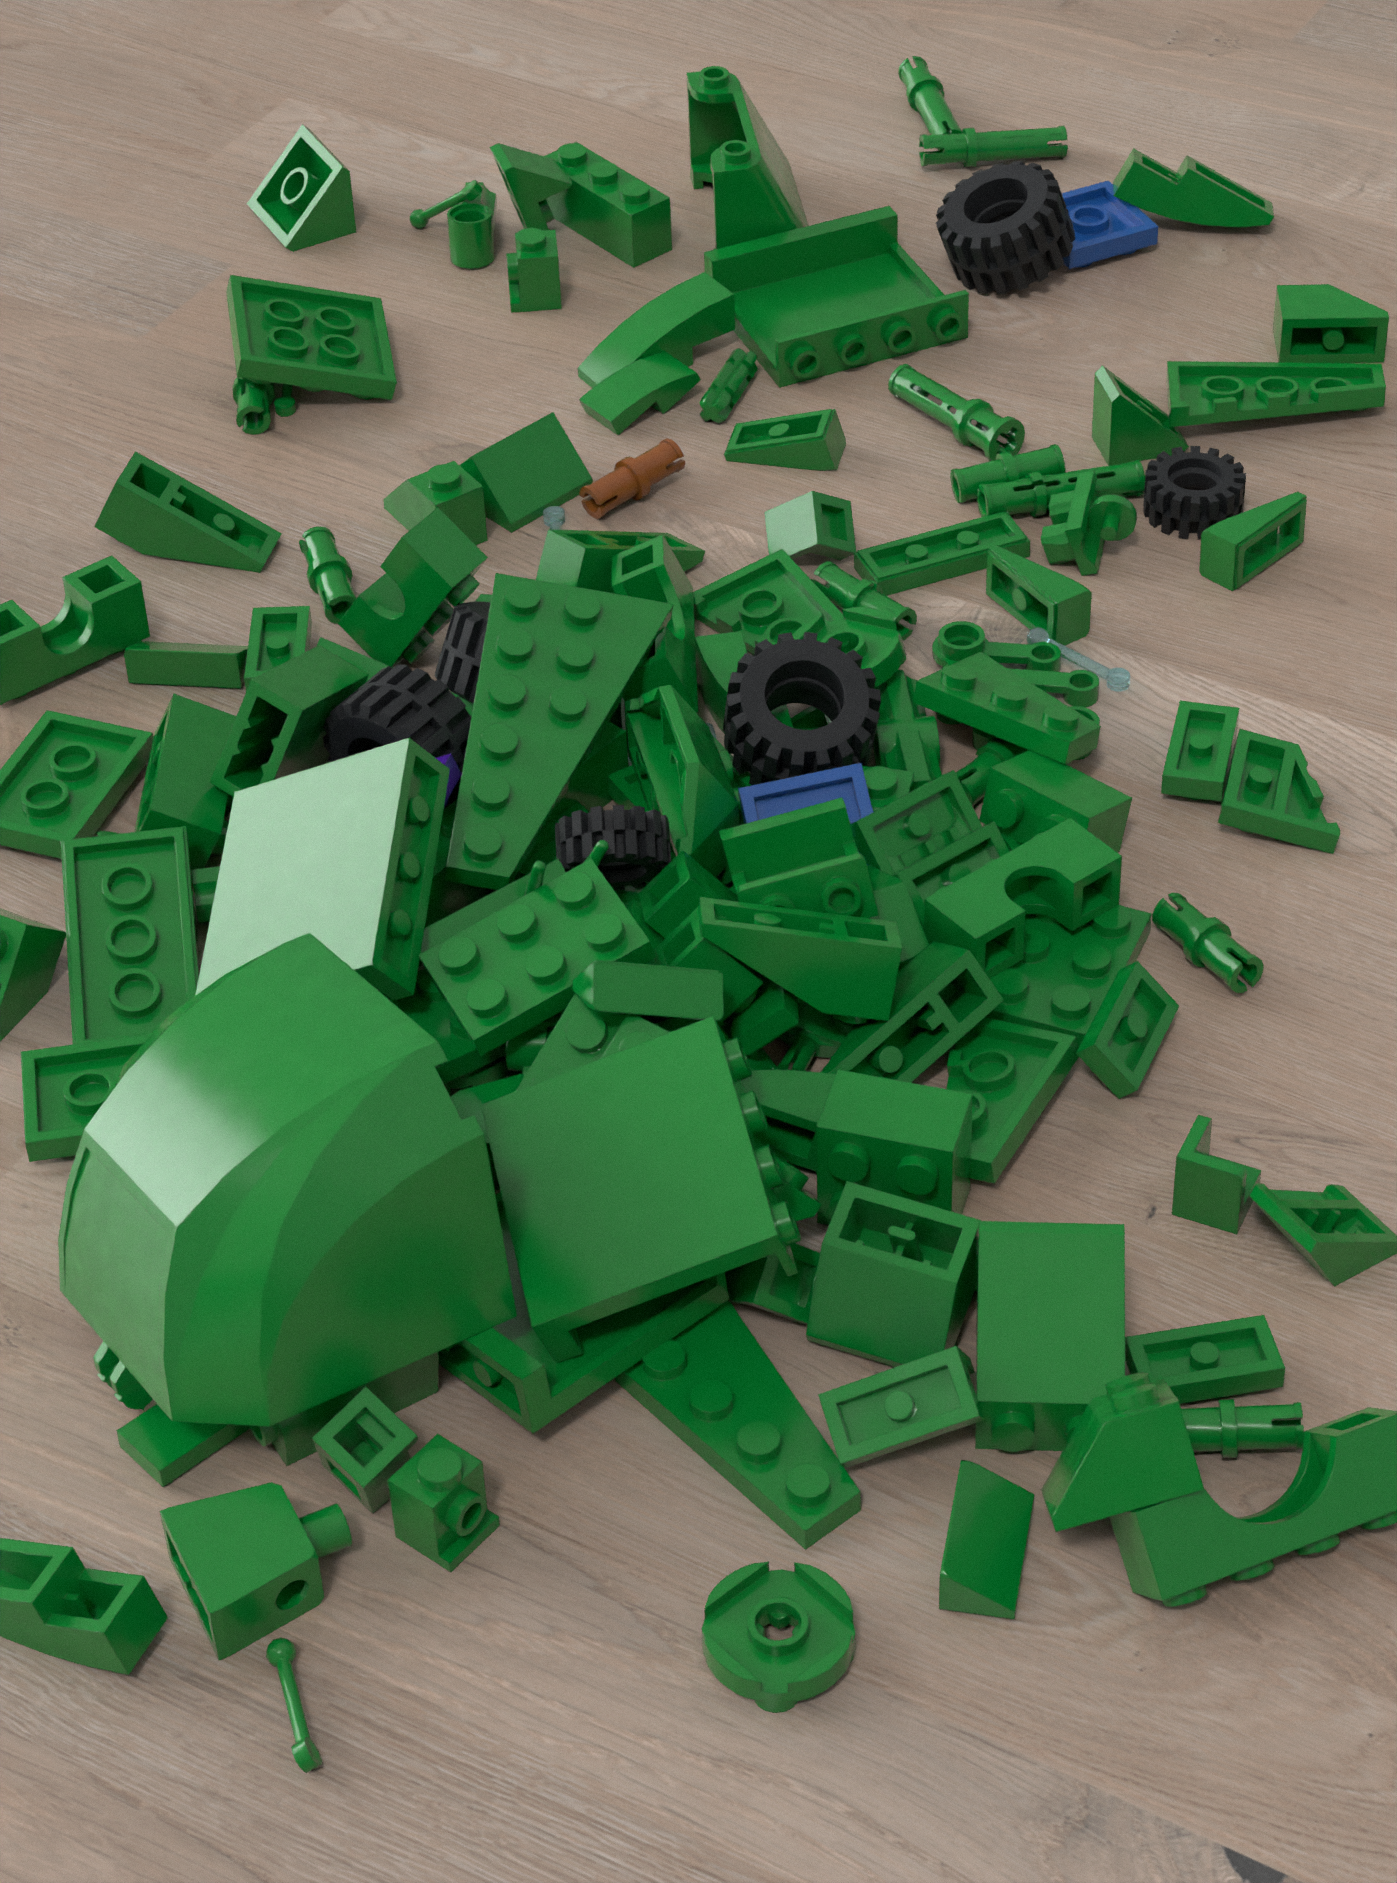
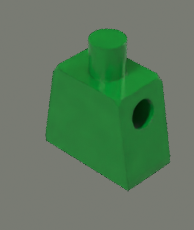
[160,1482,353,1661]

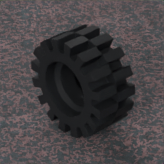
[1143,446,1246,540]
[555,805,671,891]

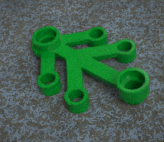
[932,621,1100,760]

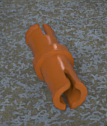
[579,438,685,519]

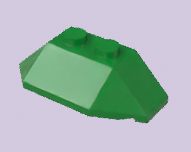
[624,685,745,878]

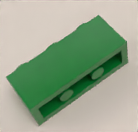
[545,142,672,268]
[134,694,236,873]

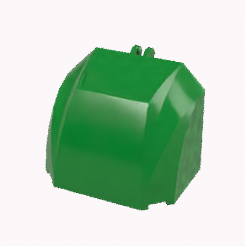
[58,933,517,1427]

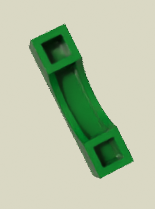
[611,534,698,713]
[1110,1407,1397,1607]

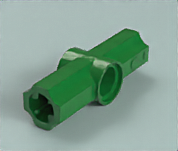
[873,670,942,790]

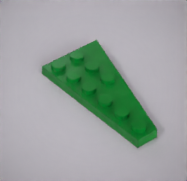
[444,573,674,890]

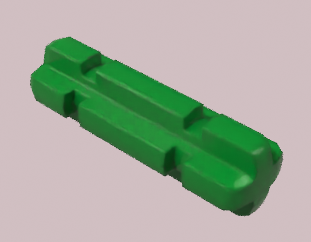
[699,348,758,424]

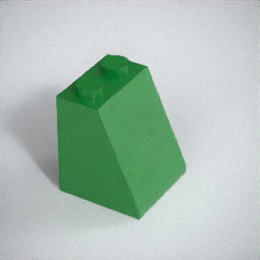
[975,1221,1125,1452]

